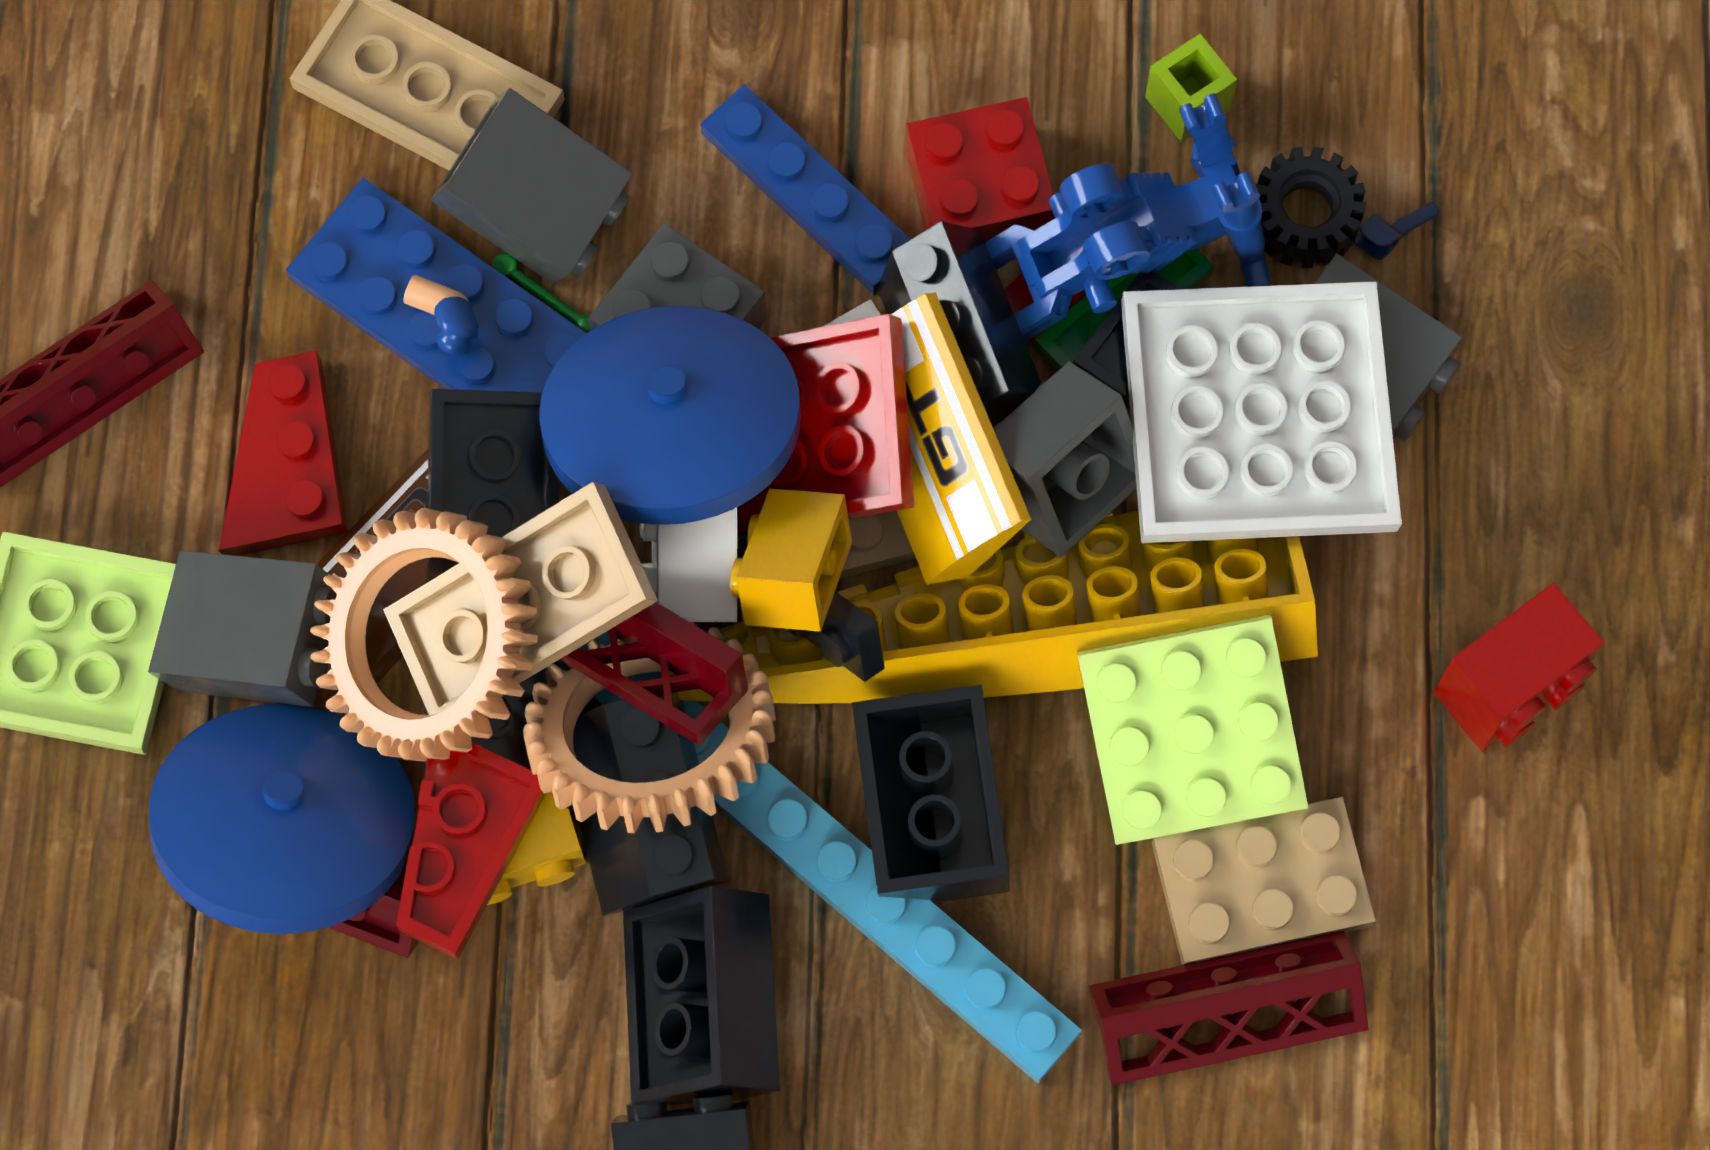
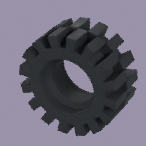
[1256,147,1366,268]

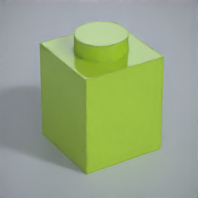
[1145,34,1237,143]

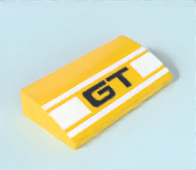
[892,292,1032,585]

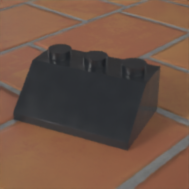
[877,221,1042,427]
[852,685,1010,901]
[573,693,729,916]
[623,886,780,1105]

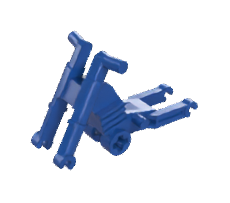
[986,93,1271,342]

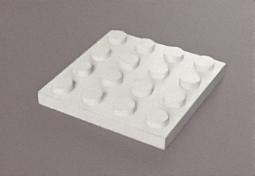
[1121,282,1402,543]

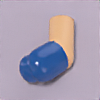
[404,275,479,355]

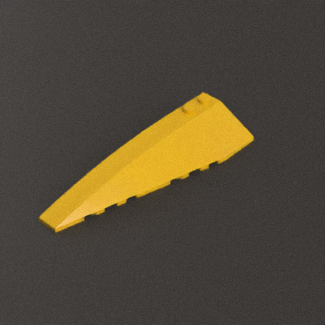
[669,511,1318,704]

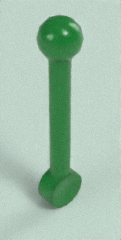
[492,253,590,333]

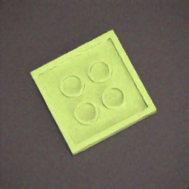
[0,532,176,755]
[1078,614,1309,845]

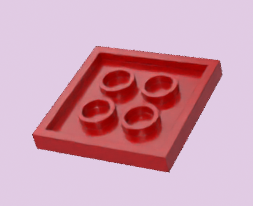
[737,314,914,537]

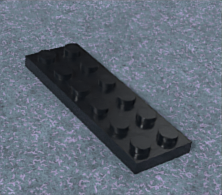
[423,389,559,778]

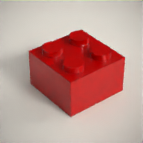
[906,97,1055,243]
[1433,582,1605,752]

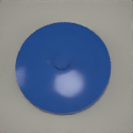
[539,306,801,525]
[149,704,415,934]

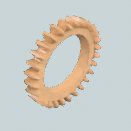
[310,508,538,761]
[523,622,776,833]

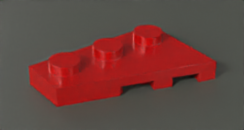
[219,350,348,556]
[396,742,546,959]

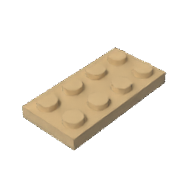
[289,0,565,170]
[383,482,658,715]

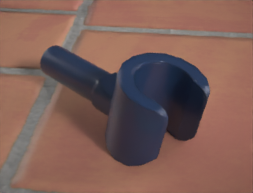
[1354,202,1439,260]

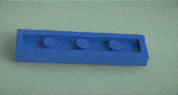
[700,84,911,295]

